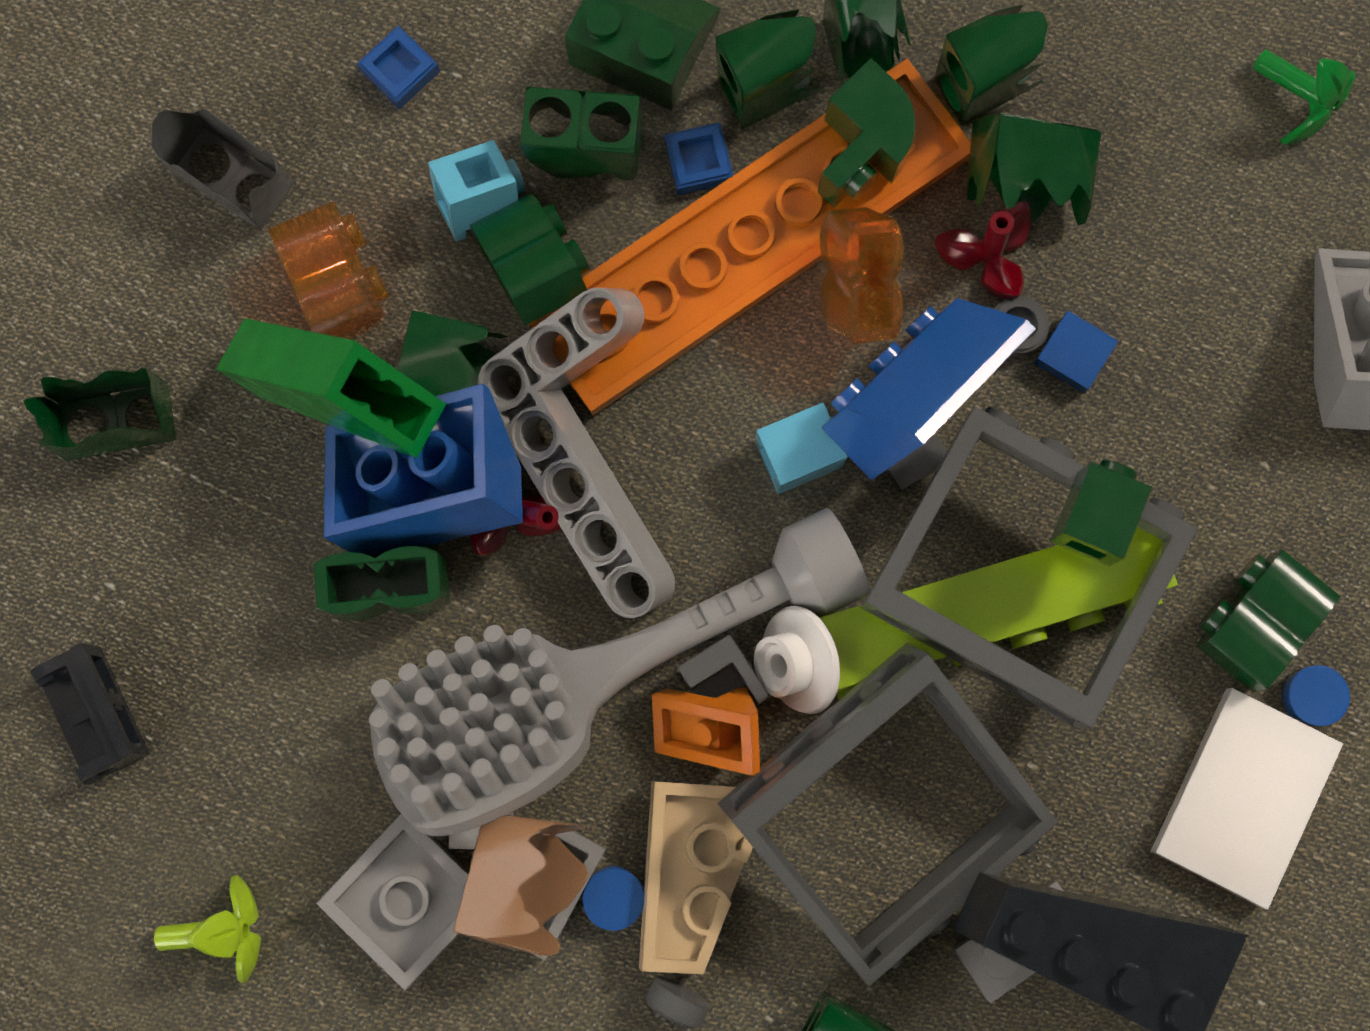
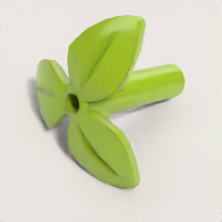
[154,875,261,983]

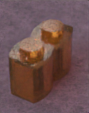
[268,201,390,337]
[820,207,904,344]

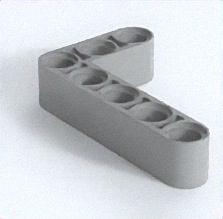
[478,288,675,618]

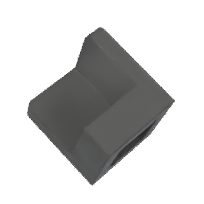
[677,634,769,707]

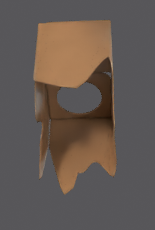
[453,815,590,957]

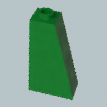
[216,318,446,458]

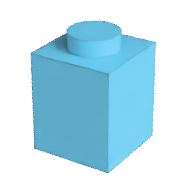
[755,402,848,494]

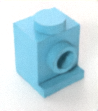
[428,140,525,242]

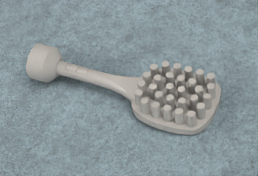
[369,507,870,836]

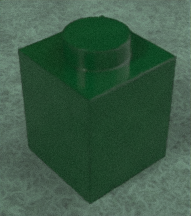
[1050,460,1152,566]

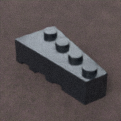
[952,872,1248,1031]

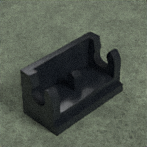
[30,643,150,785]

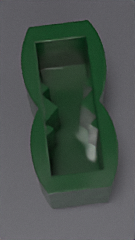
[470,193,590,326]
[313,546,451,620]
[1196,549,1340,693]

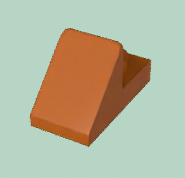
[652,686,760,776]

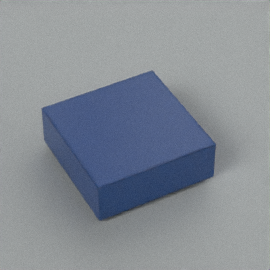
[357,26,440,110]
[664,122,733,195]
[1034,310,1118,394]

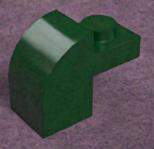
[817,58,915,207]

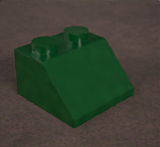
[565,0,720,111]

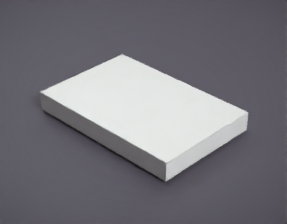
[1150,688,1343,910]

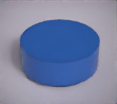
[1282,665,1350,727]
[582,866,644,931]

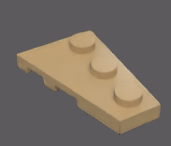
[639,781,753,974]

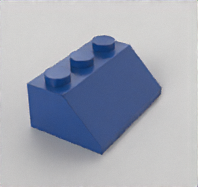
[821,298,1036,480]
[324,383,523,558]

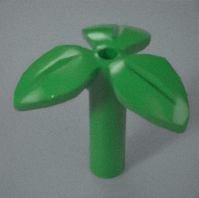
[1253,49,1356,145]

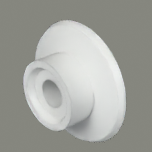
[754,606,840,714]

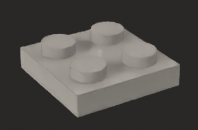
[316,814,469,991]

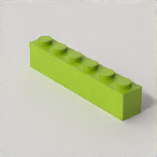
[820,527,1178,700]

